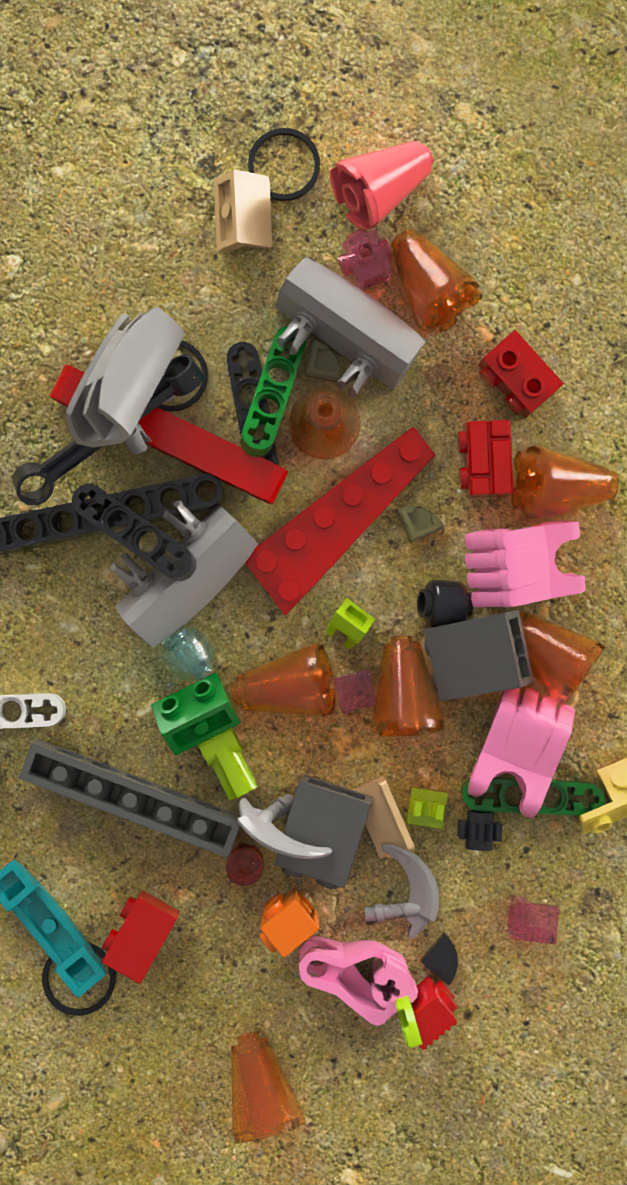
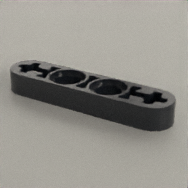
[227,342,279,465]
[72,484,196,581]

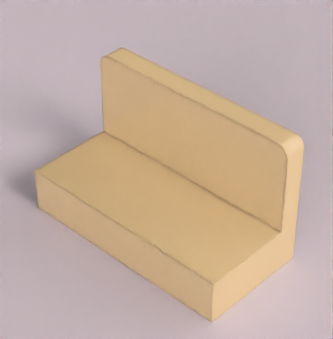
[213,170,273,253]
[352,776,415,859]

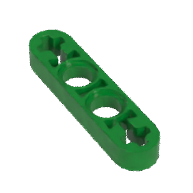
[240,326,306,457]
[461,777,605,816]

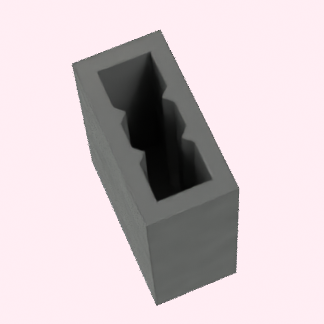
[424,609,534,701]
[274,774,373,889]

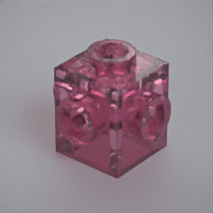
[337,229,392,290]

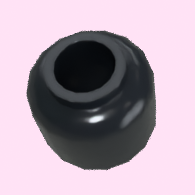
[417,580,473,627]

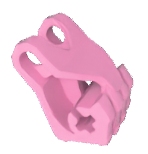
[465,520,585,607]
[468,688,575,819]
[299,936,418,1026]

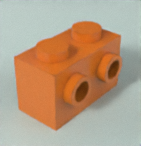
[259,886,319,958]

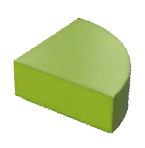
[395,996,422,1048]

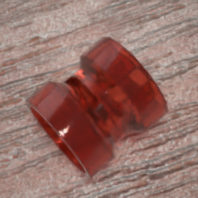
[226,843,264,886]

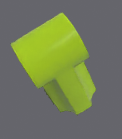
[198,728,258,801]

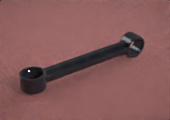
[12,354,204,505]

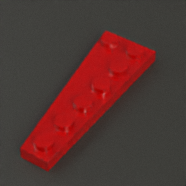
[245,426,435,615]

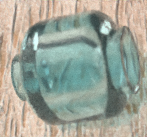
[161,626,215,681]

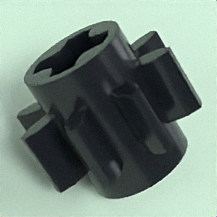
[457,810,503,851]

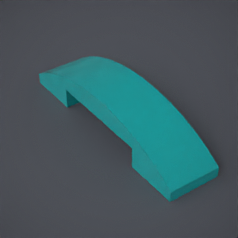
[0,859,107,998]

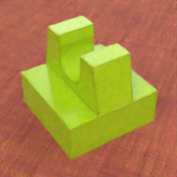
[325,598,375,650]
[406,786,448,829]

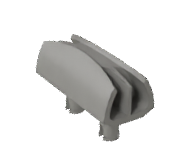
[275,257,426,397]
[65,306,185,454]
[110,500,258,648]

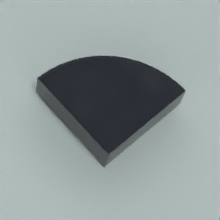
[421,932,458,986]

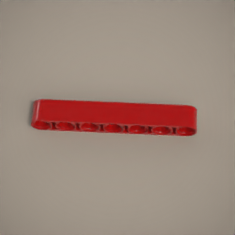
[49,364,289,505]

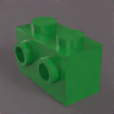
[151,672,241,756]

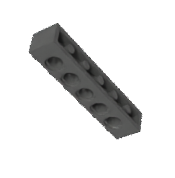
[18,740,241,858]

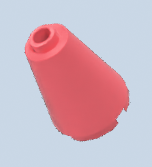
[330,141,433,231]

